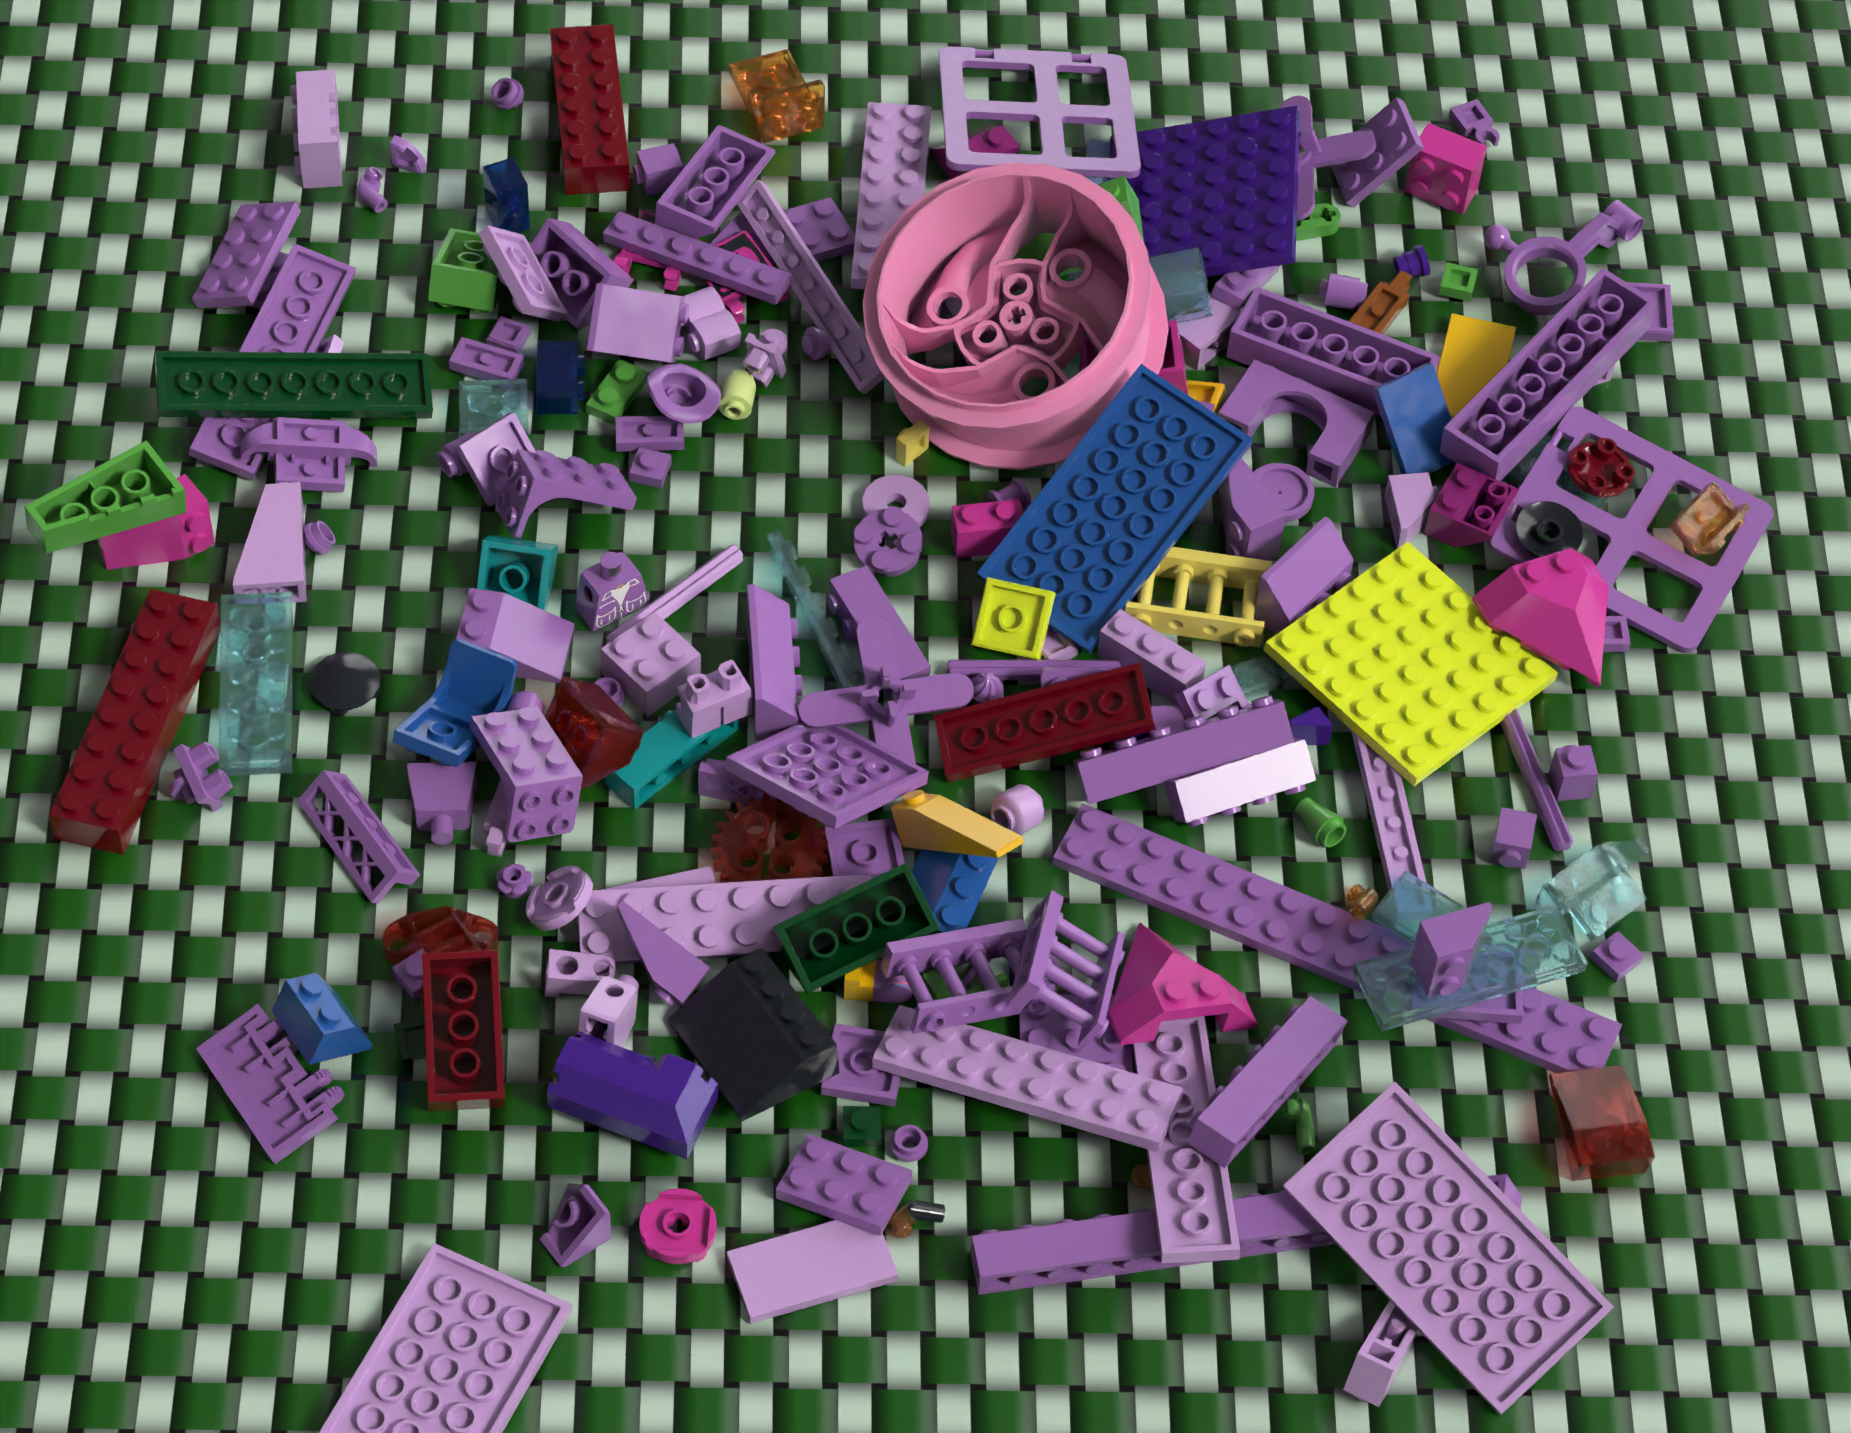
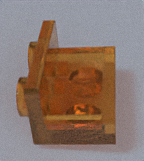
[1669,481,1751,557]

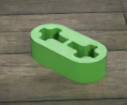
[1296,204,1341,241]

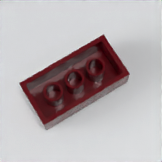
[422,950,505,1111]

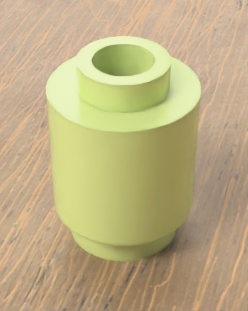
[719,370,756,420]

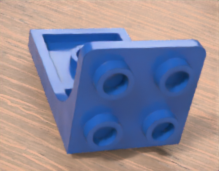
[392,639,517,768]

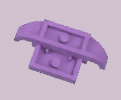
[240,417,377,492]

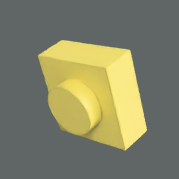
[895,420,930,467]

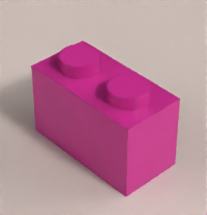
[950,499,1023,558]

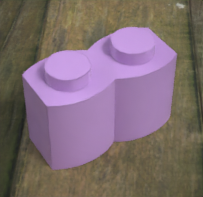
[681,286,741,360]

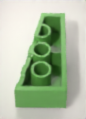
[24,440,187,554]

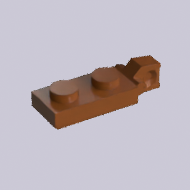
[1349,270,1412,334]

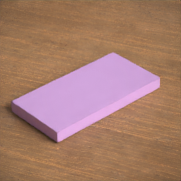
[727,1220,898,1324]

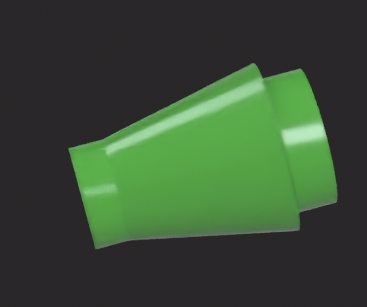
[1295,797,1347,848]

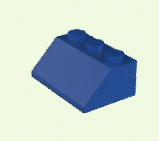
[912,849,999,935]

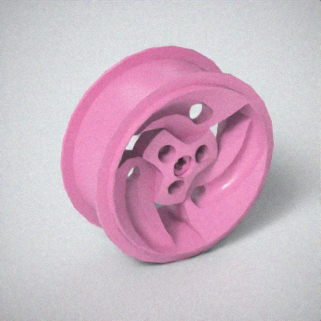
[863,162,1169,470]

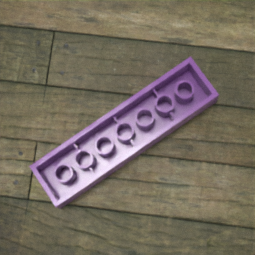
[1440,268,1657,481]

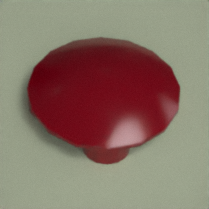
[1567,438,1635,498]

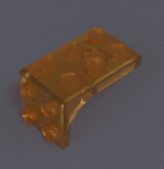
[729,49,825,143]

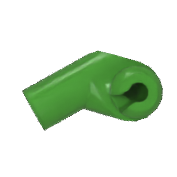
[1284,1098,1316,1155]

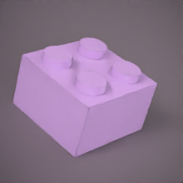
[601,611,701,717]

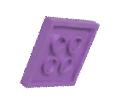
[1018,994,1133,1073]

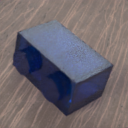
[482,157,530,233]
[536,341,585,415]

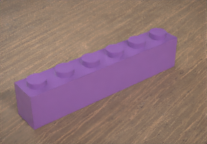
[1073,695,1295,804]
[1187,996,1347,1168]

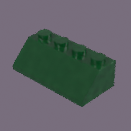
[771,862,940,994]

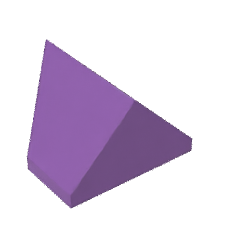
[540,1183,611,1267]

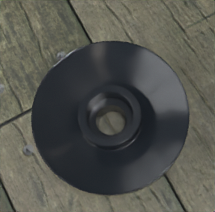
[1515,501,1583,558]

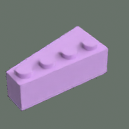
[291,69,342,189]

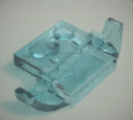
[1534,837,1650,941]

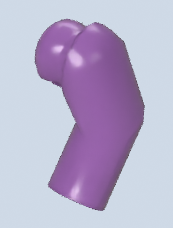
[357,167,388,213]

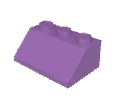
[530,218,634,330]
[1254,516,1354,634]

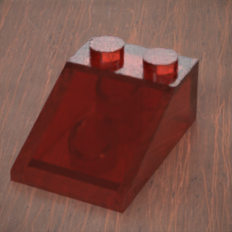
[1549,1065,1655,1181]

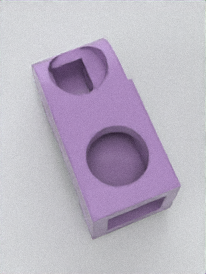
[544,949,616,998]

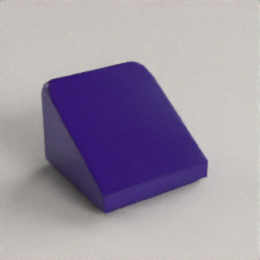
[1289,707,1333,745]

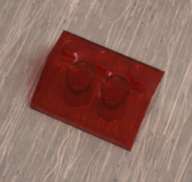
[544,676,644,788]

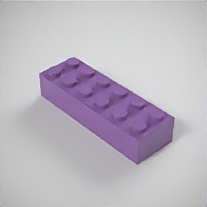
[1226,287,1440,416]

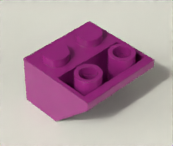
[1424,463,1519,548]

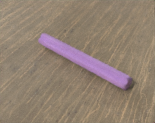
[606,545,743,644]

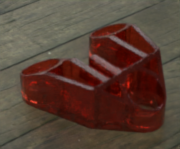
[382,905,499,1012]

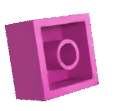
[1404,123,1487,215]

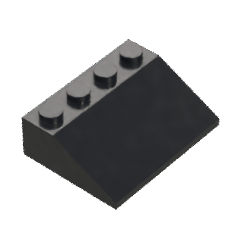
[668,948,840,1122]

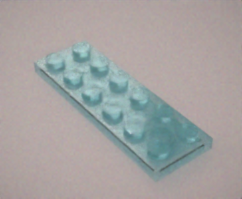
[219,592,293,776]
[1353,904,1588,1031]

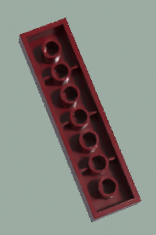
[49,589,221,855]

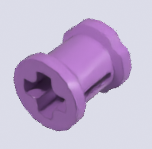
[986,478,1031,508]

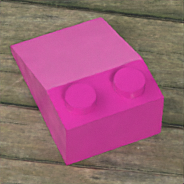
[98,474,215,570]

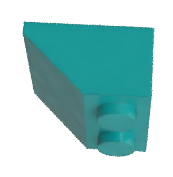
[477,535,558,611]

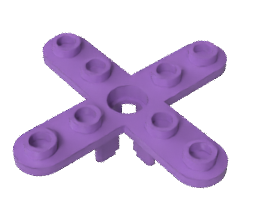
[1280,95,1376,220]
[798,615,974,764]

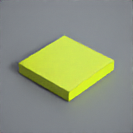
[971,577,1056,660]

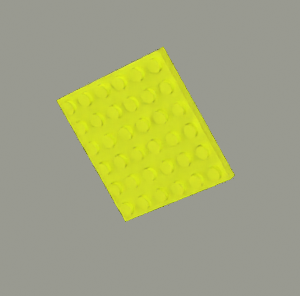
[1264,542,1558,786]

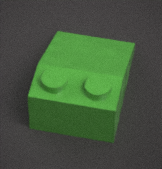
[428,228,503,313]

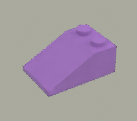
[1218,458,1286,561]
[456,588,575,684]

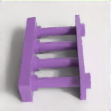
[1008,890,1125,1049]
[880,919,1056,1034]

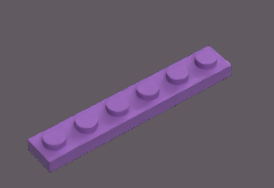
[603,211,792,305]

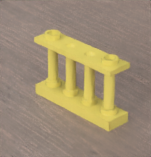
[1125,547,1273,648]

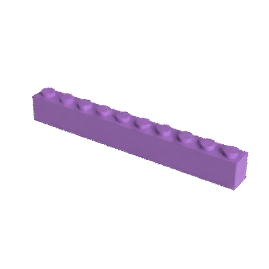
[970,1189,1336,1295]

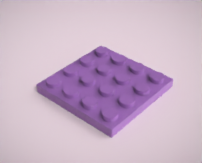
[725,722,929,829]

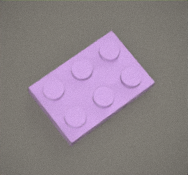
[478,225,568,322]

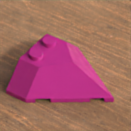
[1472,548,1608,688]
[1107,922,1257,1045]

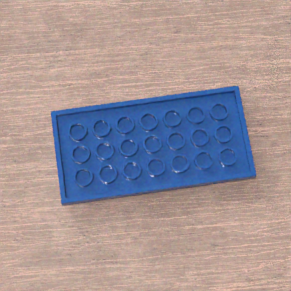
[977,364,1253,655]

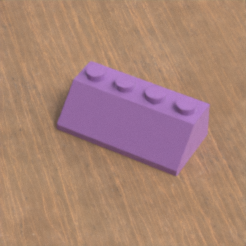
[655,125,775,239]
[747,584,802,741]

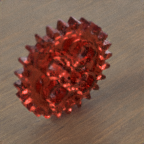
[710,792,828,883]

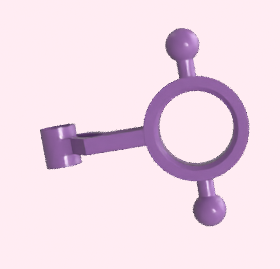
[1484,200,1644,315]

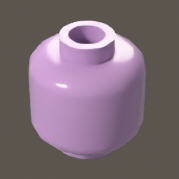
[990,784,1044,835]

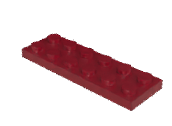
[934,662,1156,783]

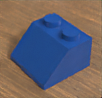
[272,973,373,1065]

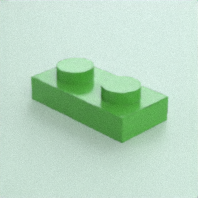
[586,359,648,425]

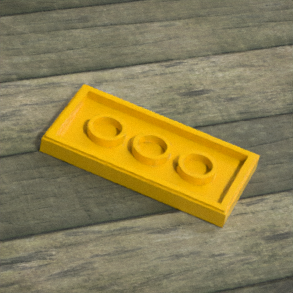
[1437,313,1516,419]

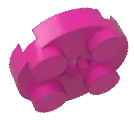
[639,1188,717,1264]

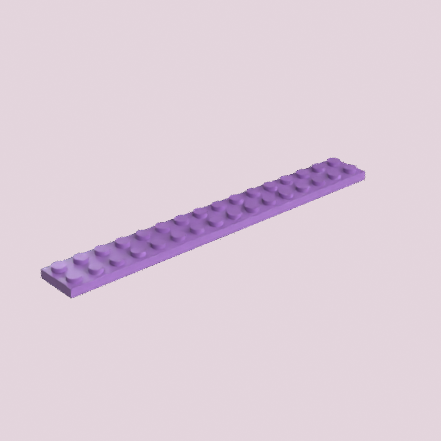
[1052,803,1622,1089]

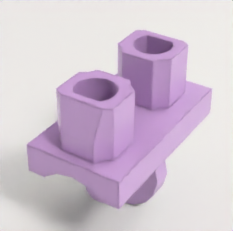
[743,328,788,388]

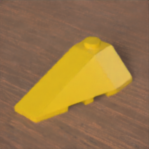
[891,790,1024,858]

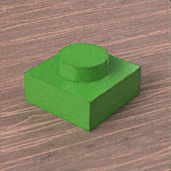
[1439,262,1478,301]

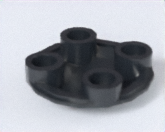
[309,652,380,715]

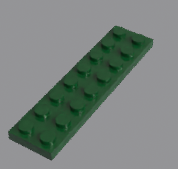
[155,351,433,418]

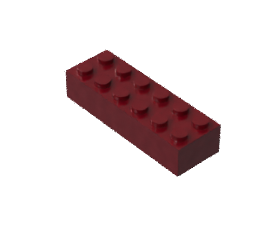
[550,24,630,195]

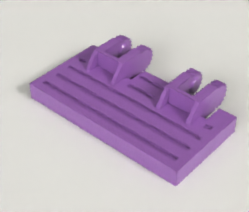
[196,1004,344,1164]

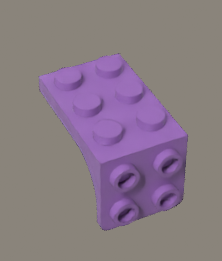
[496,449,637,539]
[470,706,583,842]

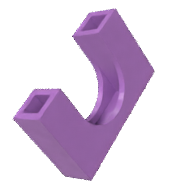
[1218,359,1374,488]

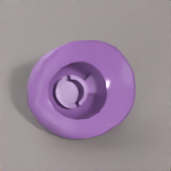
[647,363,722,424]

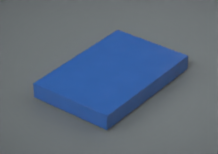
[1372,363,1454,474]

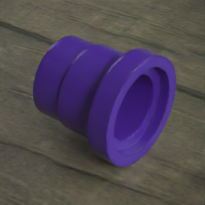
[1393,244,1431,277]

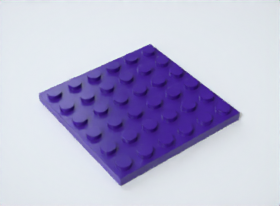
[1108,105,1300,284]

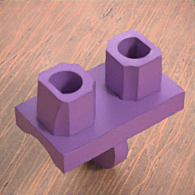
[169,741,233,812]

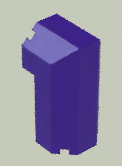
[547,1031,718,1159]

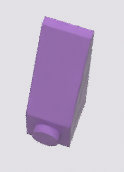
[617,900,710,1007]

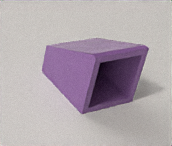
[587,283,689,363]

